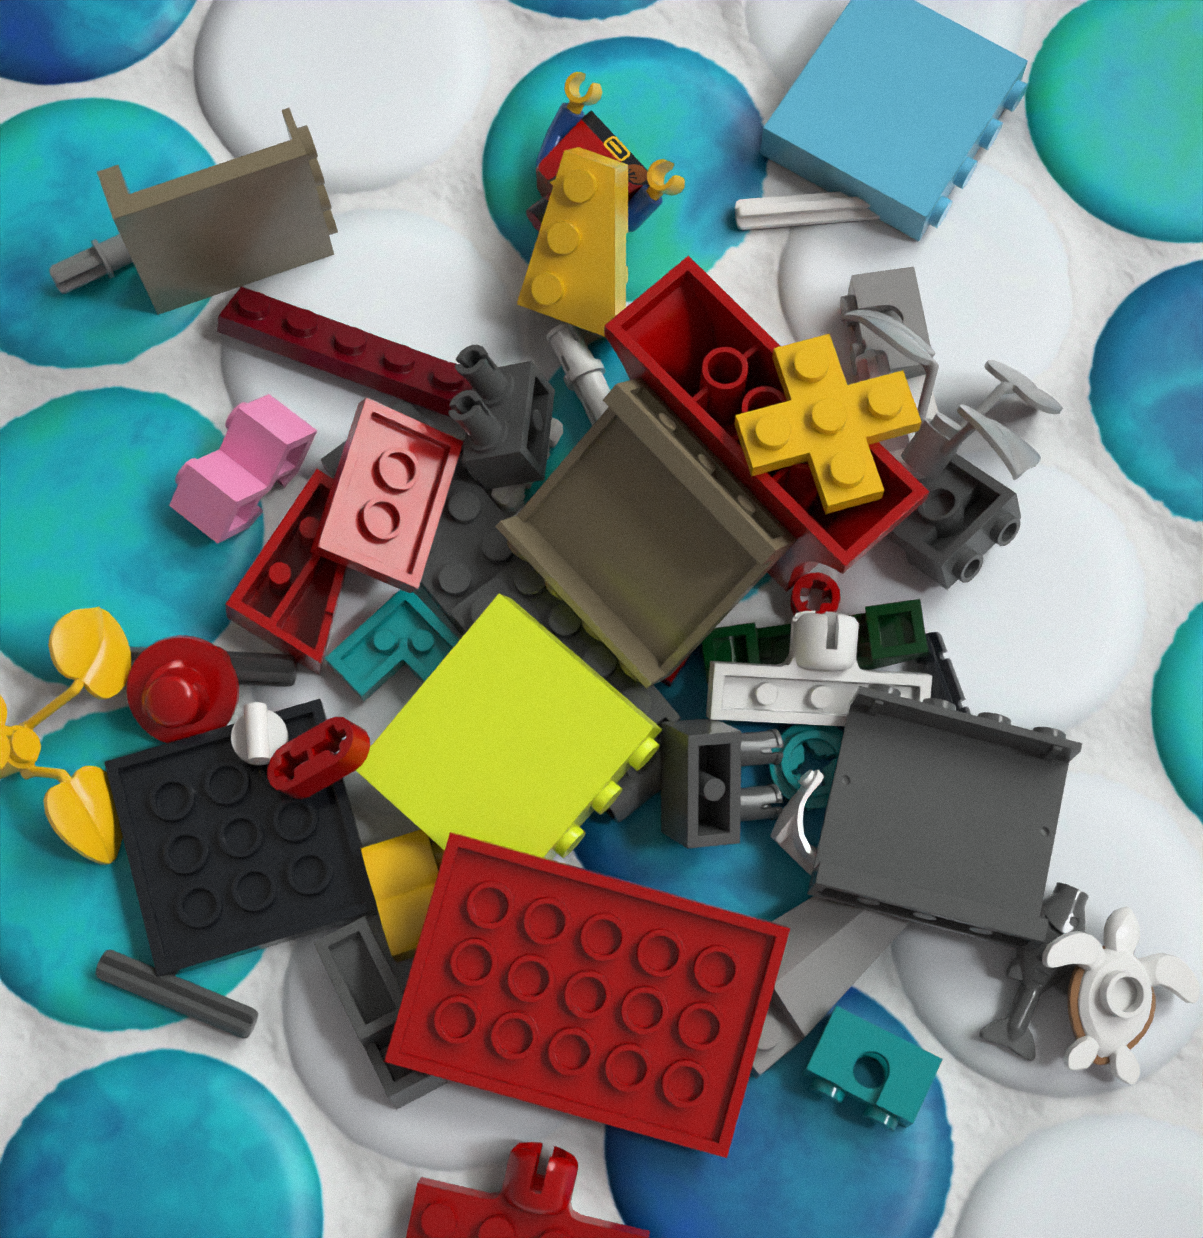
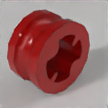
[790,572,841,615]

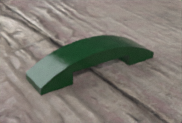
[702,599,928,684]

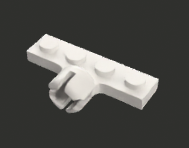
[706,611,932,726]

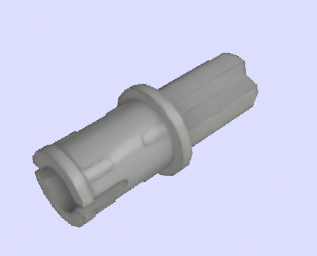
[49,234,133,294]

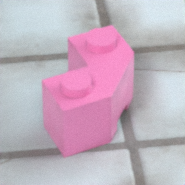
[169,394,317,544]

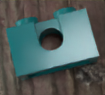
[802,1005,943,1131]

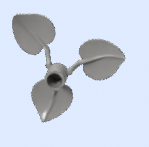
[841,310,1063,480]

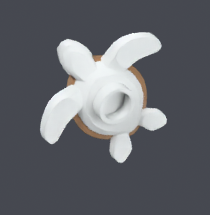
[1042,906,1200,1084]

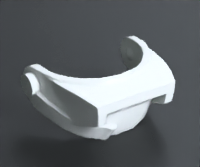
[770,770,824,875]

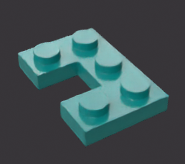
[325,589,460,702]

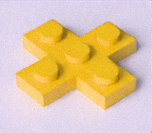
[734,333,922,514]

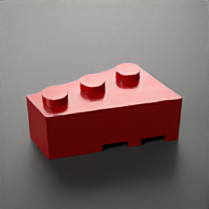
[225,469,348,676]

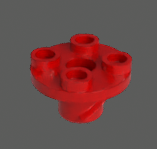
[127,635,239,743]

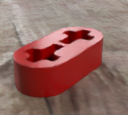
[267,716,370,799]

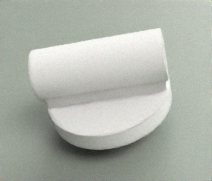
[231,702,288,765]

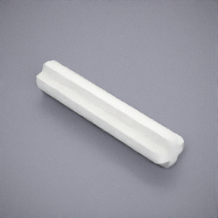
[735,191,880,230]

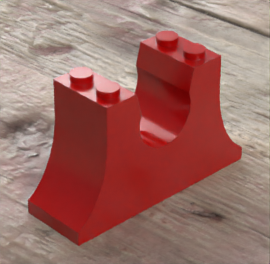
[604,256,929,592]

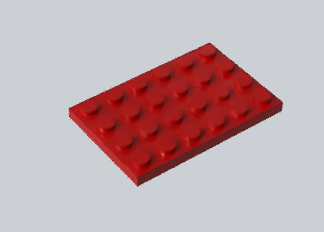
[384,831,790,1158]

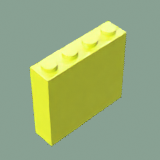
[356,593,663,860]

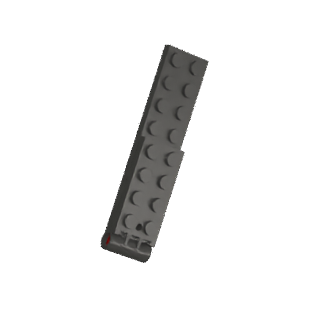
[321,400,681,824]

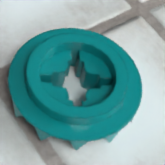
[769,724,843,811]

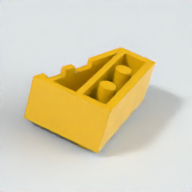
[517,147,628,337]

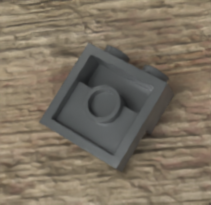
[885,453,1022,590]

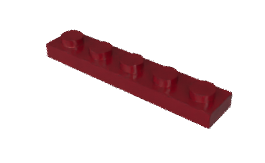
[217,286,472,417]

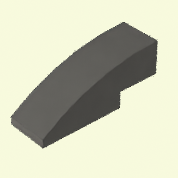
[313,916,448,1110]

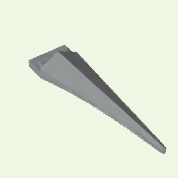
[751,896,911,1079]

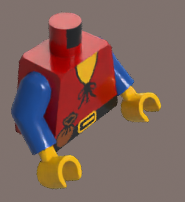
[526,72,685,233]

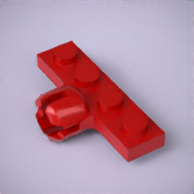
[406,1142,650,1238]

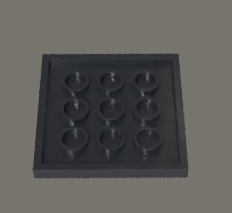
[104,699,379,977]

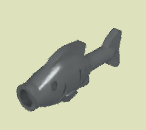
[979,882,1089,1061]

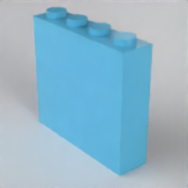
[760,0,1028,241]

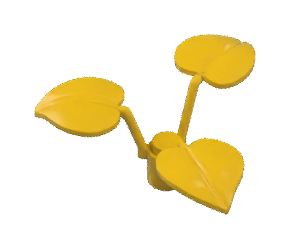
[0,607,131,865]

